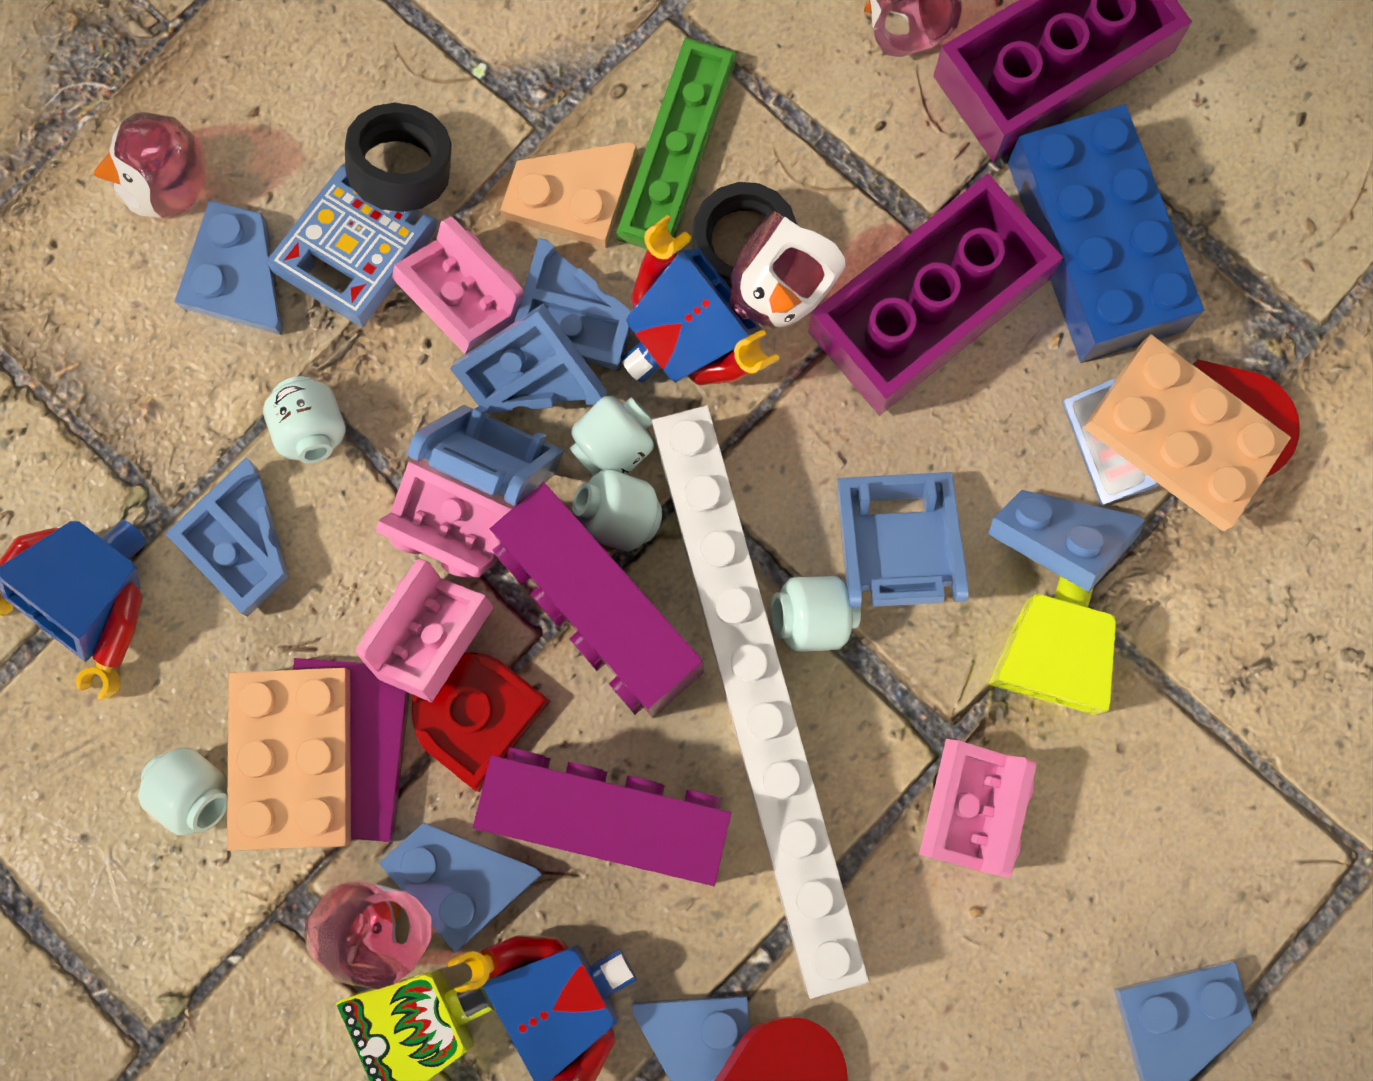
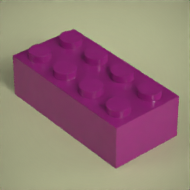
[933,0,1192,163]
[808,173,1063,416]
[489,482,704,718]
[472,747,732,887]

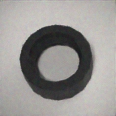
[345,102,452,212]
[692,182,798,295]

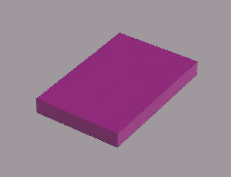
[293,658,410,842]

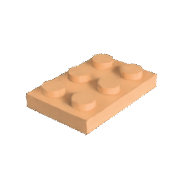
[1083,334,1291,531]
[227,668,351,851]

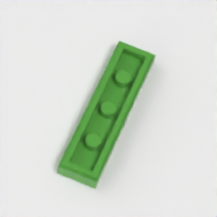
[616,38,736,249]

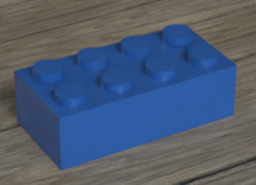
[1008,104,1205,363]

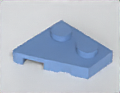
[174,200,284,335]
[515,238,632,371]
[450,304,607,413]
[165,458,290,617]
[988,490,1146,592]
[379,823,543,953]
[1114,960,1253,1081]
[632,995,750,1081]

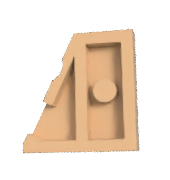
[500,142,637,248]

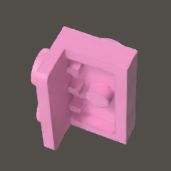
[392,216,524,354]
[376,459,515,578]
[356,559,494,702]
[919,739,1036,878]

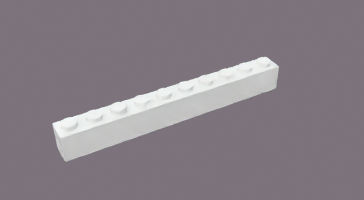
[652,405,869,999]

